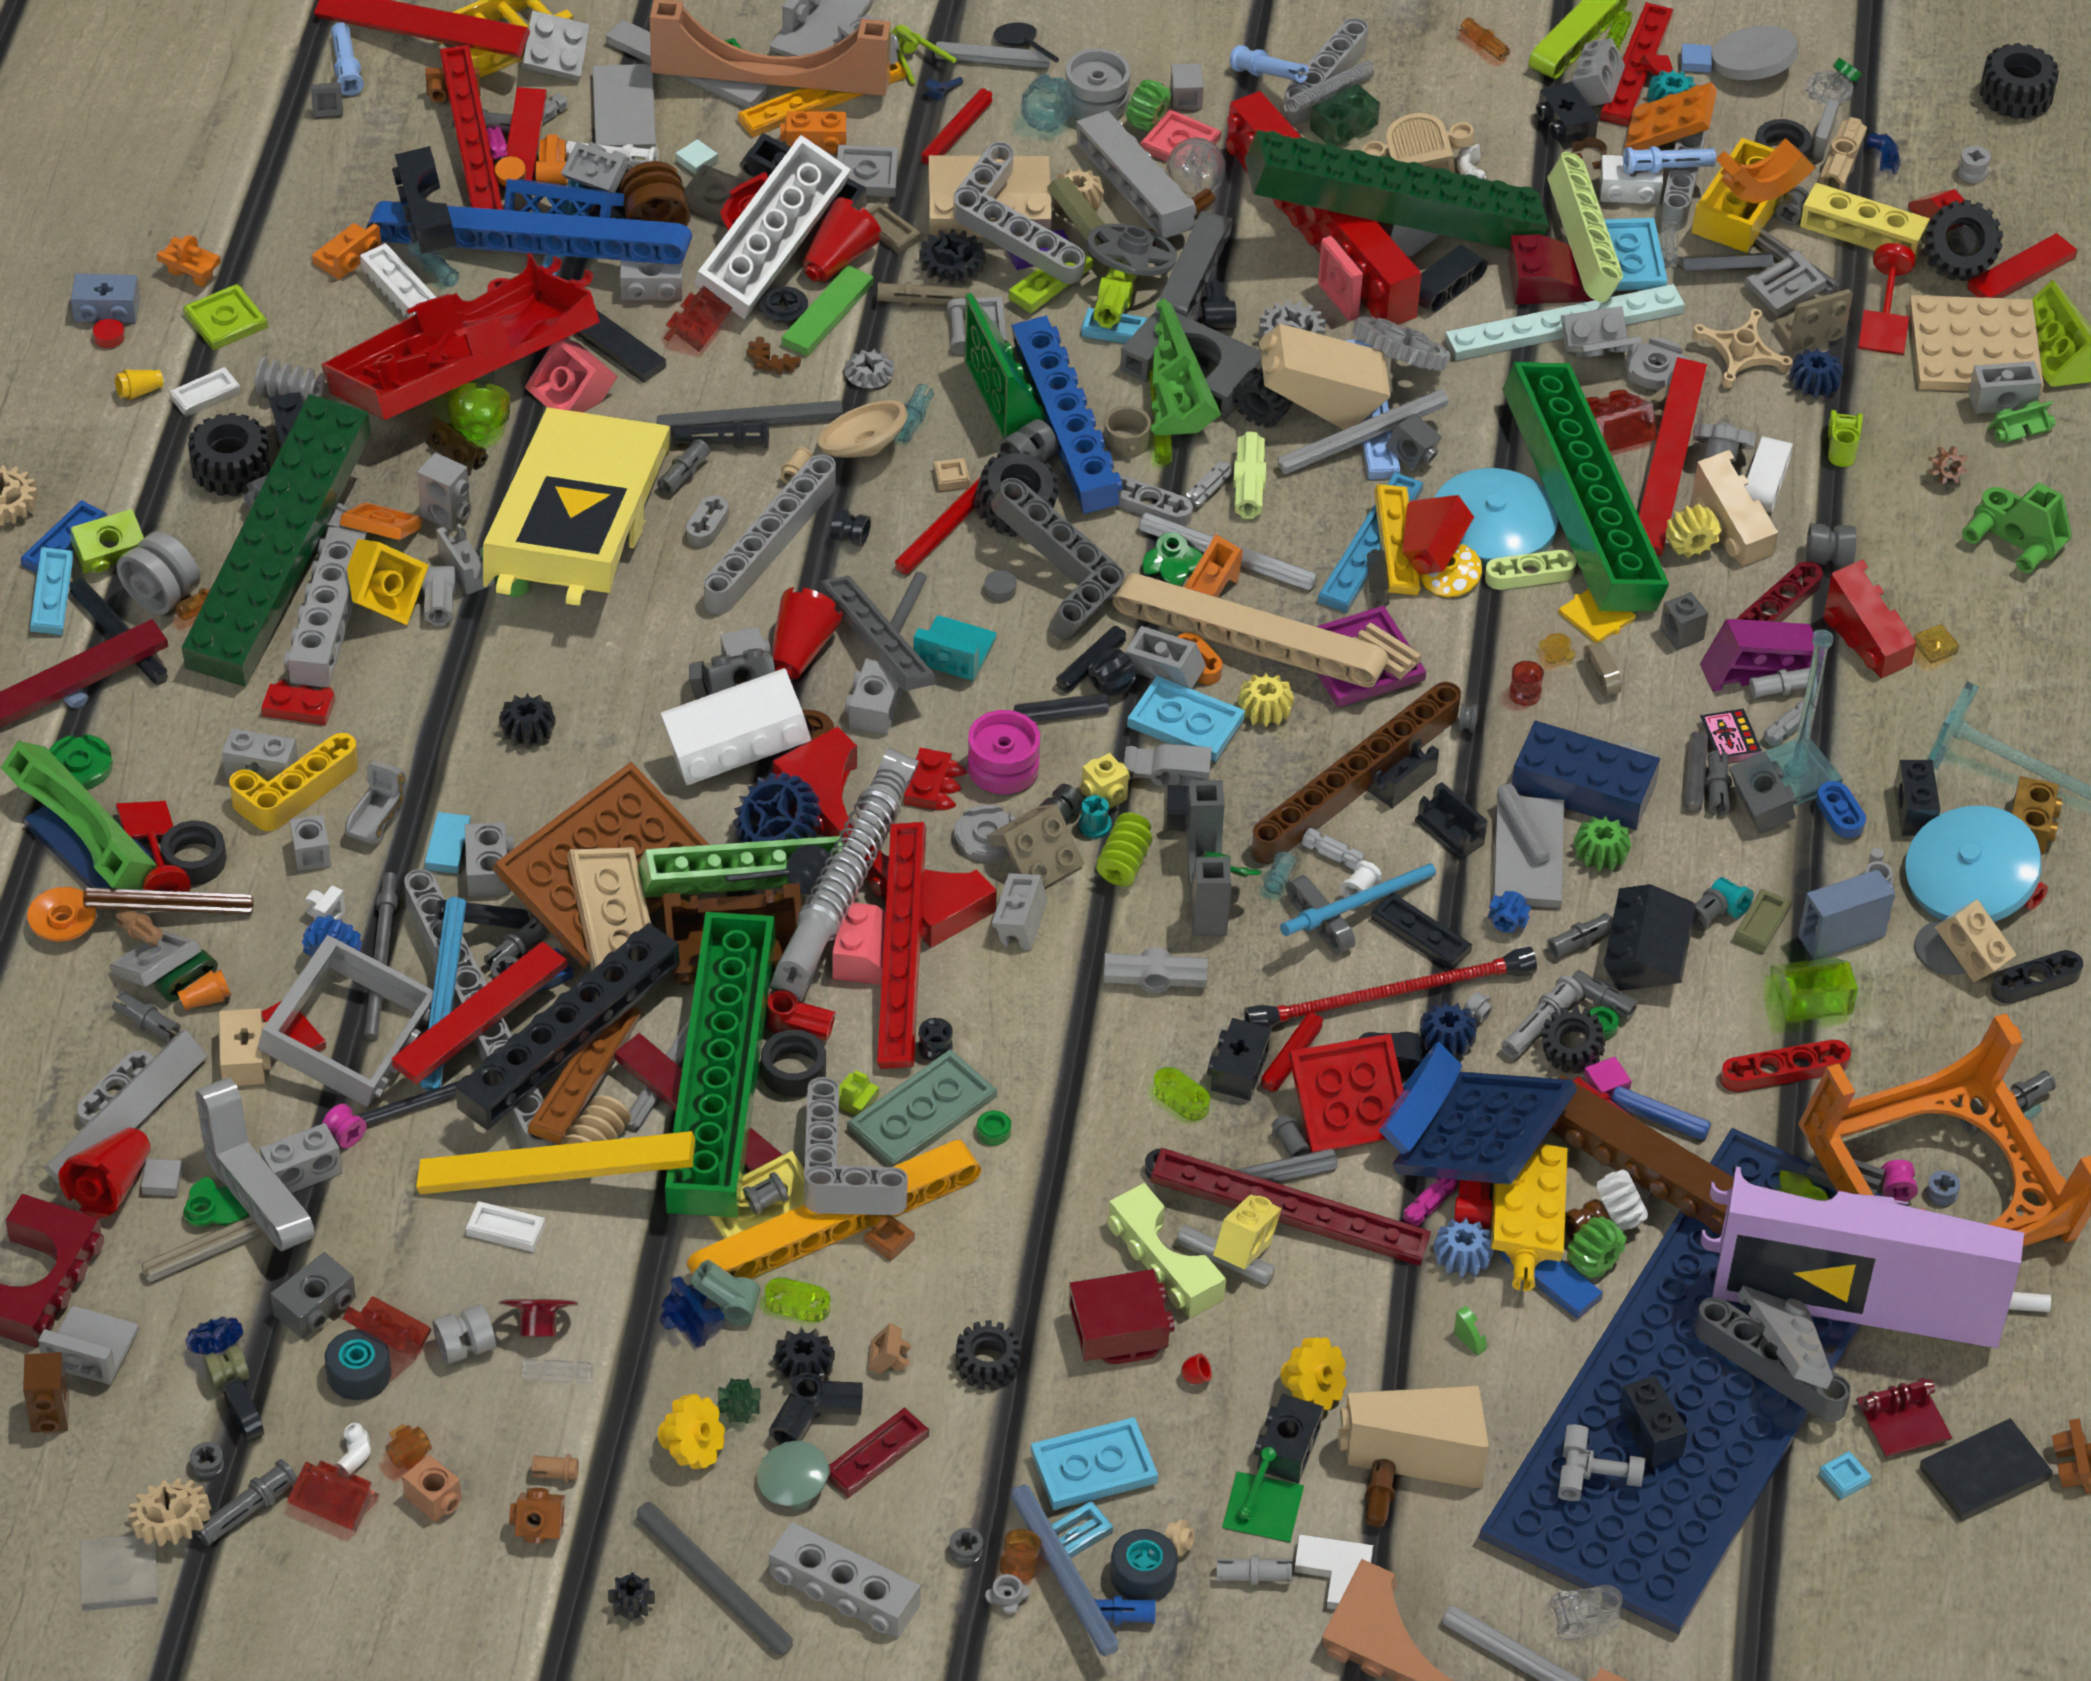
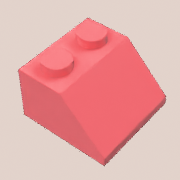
[524,338,618,413]
[832,902,886,985]

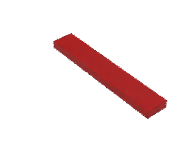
[1600,2,1674,127]
[391,941,567,1085]

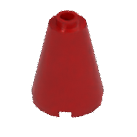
[802,197,882,282]
[771,587,843,680]
[58,1127,151,1218]

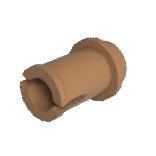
[531,1454,579,1483]

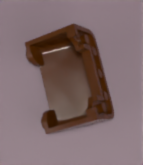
[662,883,802,985]

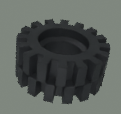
[1232,367,1293,428]
[1541,1006,1605,1073]
[956,1320,1021,1390]

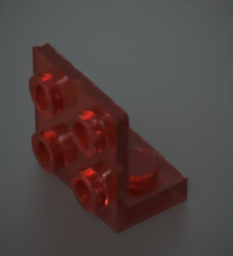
[1586,389,1657,451]

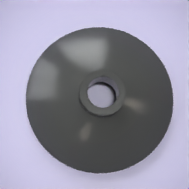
[1915,920,1966,975]

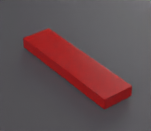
[502,87,547,189]
[1967,233,2077,298]

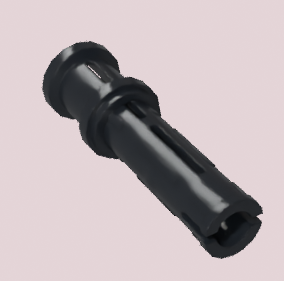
[673,420,769,449]

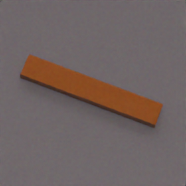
[528,1007,641,1145]

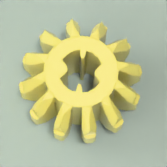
[1665,503,1721,558]
[1238,672,1294,728]

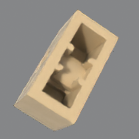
[219,1008,271,1086]

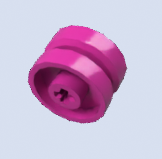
[967,710,1041,795]

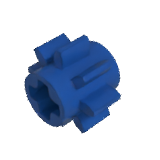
[1487,891,1531,933]

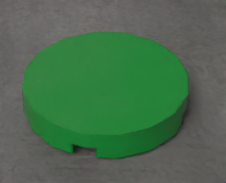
[49,734,113,790]

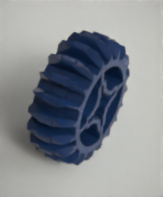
[733,772,823,843]

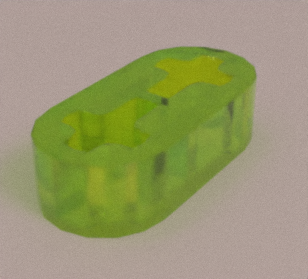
[1153,1067,1210,1121]
[764,1277,831,1322]

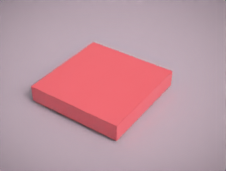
[1140,110,1221,173]
[1318,236,1363,321]

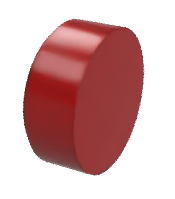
[93,319,125,348]

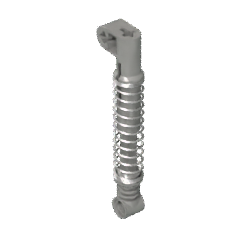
[769,747,919,1002]

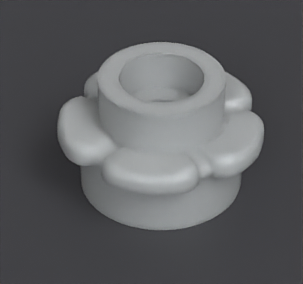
[1463,991,1493,1023]

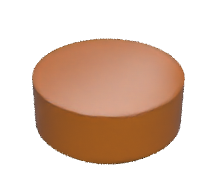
[495,156,526,186]

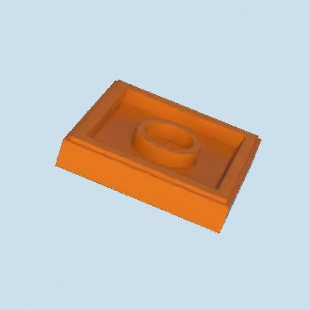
[340,502,423,540]

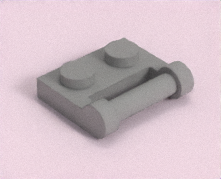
[1744,250,1827,317]
[947,297,1007,355]

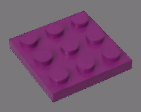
[1315,605,1426,708]

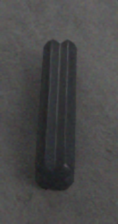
[1056,626,1126,692]
[1013,693,1110,722]
[434,899,530,929]

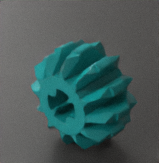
[1647,69,1696,103]

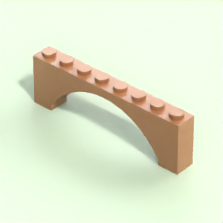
[650,0,891,96]
[1322,1559,1629,1681]

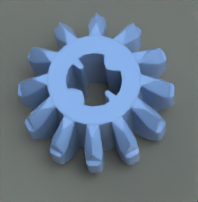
[1433,1217,1494,1279]

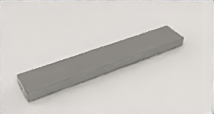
[606,20,768,109]
[43,1029,208,1186]

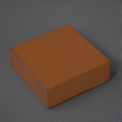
[865,1215,915,1261]

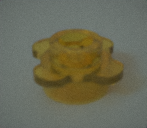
[1539,633,1576,664]

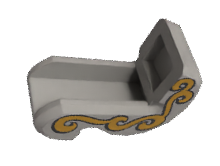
[345,760,406,845]

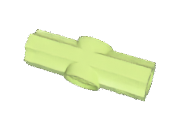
[1233,432,1266,519]

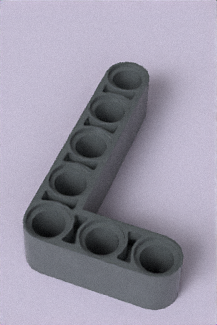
[991,478,1124,640]

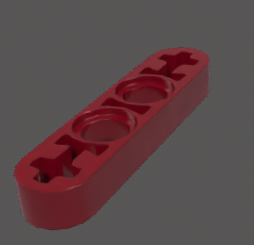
[1737,561,1823,622]

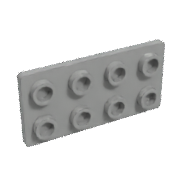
[770,0,874,56]

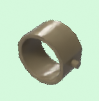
[1104,406,1151,458]

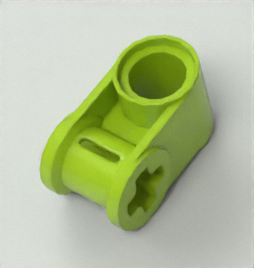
[1828,410,1863,467]

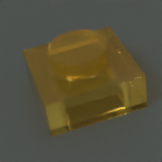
[1914,624,1960,664]

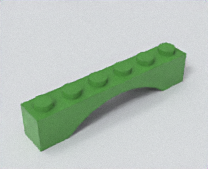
[1,741,157,890]

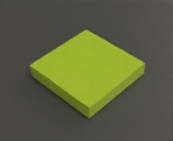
[183,284,268,351]

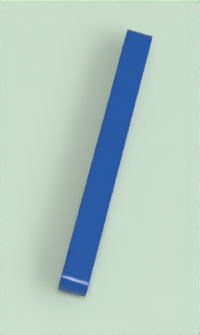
[366,201,692,264]

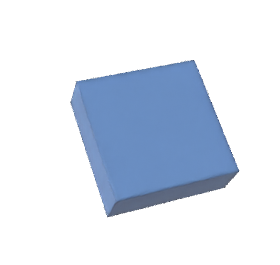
[1681,44,1712,73]

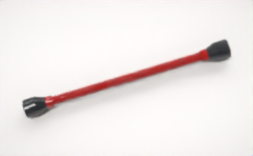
[1244,946,1537,1028]

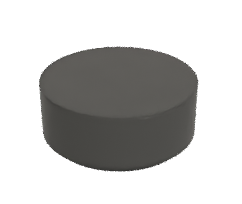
[984,570,1017,601]

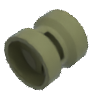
[203,1344,250,1391]

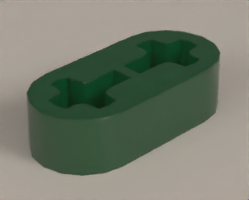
[155,949,218,1002]

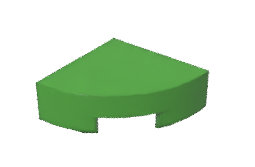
[1454,1306,1487,1356]

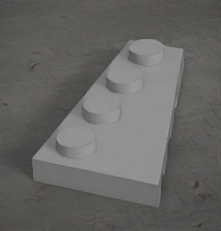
[1737,1286,1833,1389]

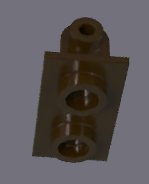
[426,416,488,476]

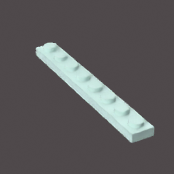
[1444,284,1685,361]

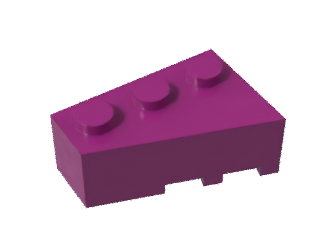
[1700,619,1823,692]

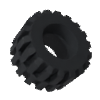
[1980,43,2059,119]
[1922,200,2003,281]
[188,413,271,496]
[974,450,1059,537]

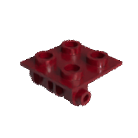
[1856,1377,1952,1457]

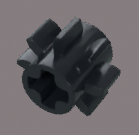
[608,1572,655,1621]

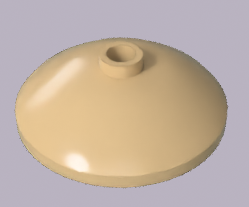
[818,400,908,458]

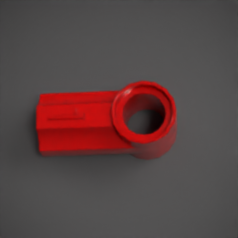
[766,990,836,1041]
[1454,1180,1492,1230]

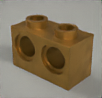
[2011,776,2063,854]

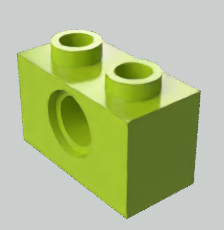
[70,509,144,574]

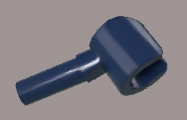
[924,77,963,101]

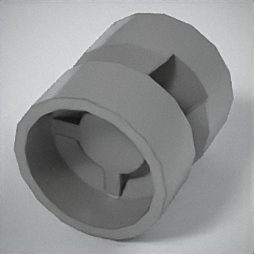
[432,1304,496,1365]

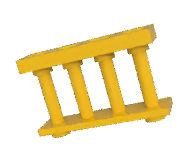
[438,0,574,78]

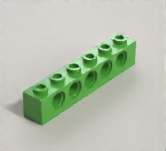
[638,836,844,898]

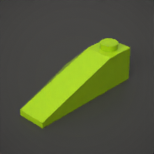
[2032,280,2091,387]

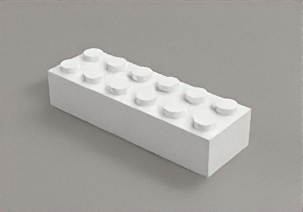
[694,135,851,320]

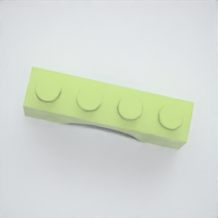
[1107,1183,1226,1319]

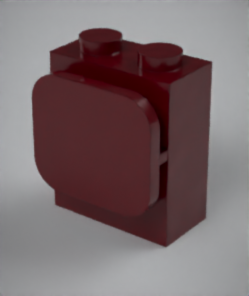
[1068,1269,1175,1364]

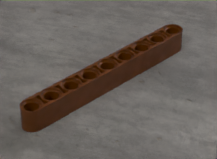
[1251,681,1461,864]

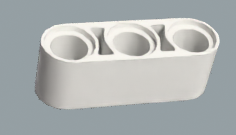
[1745,436,1793,513]

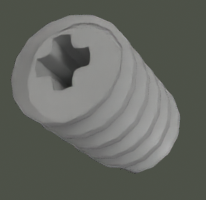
[254,357,325,404]

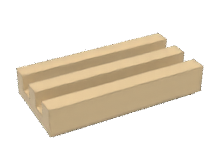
[1353,623,1421,680]

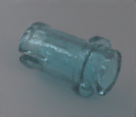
[1263,852,1296,894]

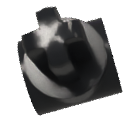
[1202,279,1237,330]

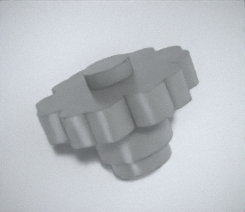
[1693,422,1756,464]

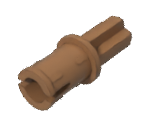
[115,909,163,947]

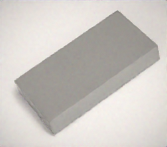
[1812,99,1839,161]

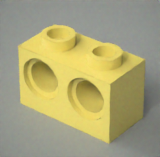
[1213,1194,1282,1270]

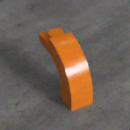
[1716,138,1816,203]

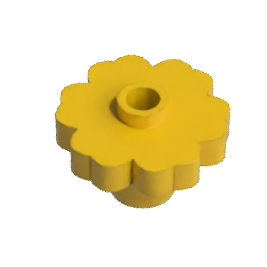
[1280,1337,1347,1410]
[657,1393,725,1469]

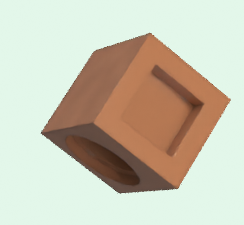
[402,1454,462,1522]

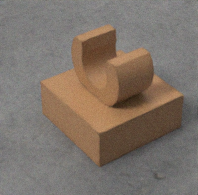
[868,1323,911,1374]

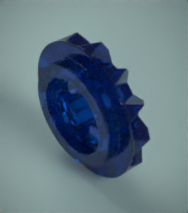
[185,1316,244,1355]

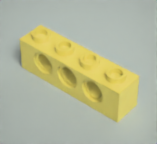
[1800,183,1930,258]

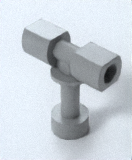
[1558,1424,1645,1501]

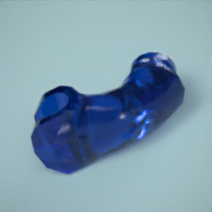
[1867,132,1900,175]

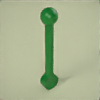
[1238,1447,1277,1520]

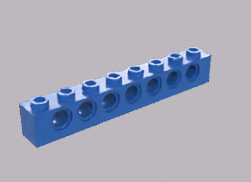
[1011,315,1123,514]

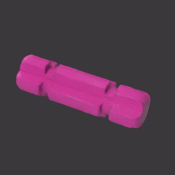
[487,126,508,159]
[1403,1178,1458,1226]

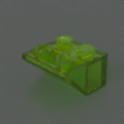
[1769,958,1858,1022]

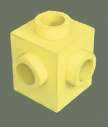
[1080,753,1130,809]

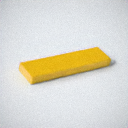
[1374,484,1421,595]

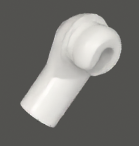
[335,1423,371,1477]

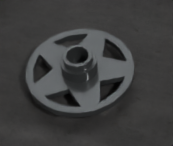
[1087,224,1177,276]

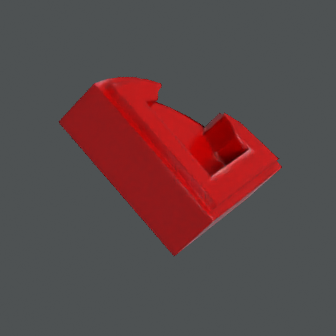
[1640,54,1673,76]

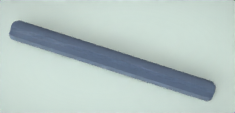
[1011,1484,1118,1657]

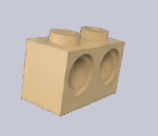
[1935,899,2016,983]

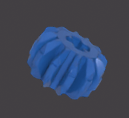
[302,915,362,970]

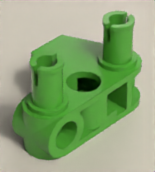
[1962,482,2072,574]

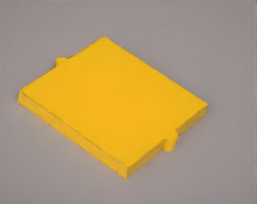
[1558,589,1636,643]

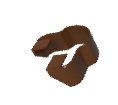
[1571,137,1607,169]

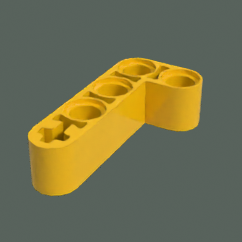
[229,733,358,831]

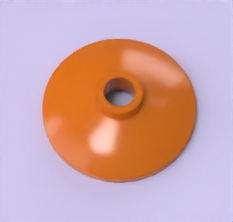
[27,887,97,942]

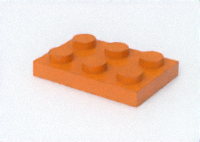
[1625,82,1717,150]

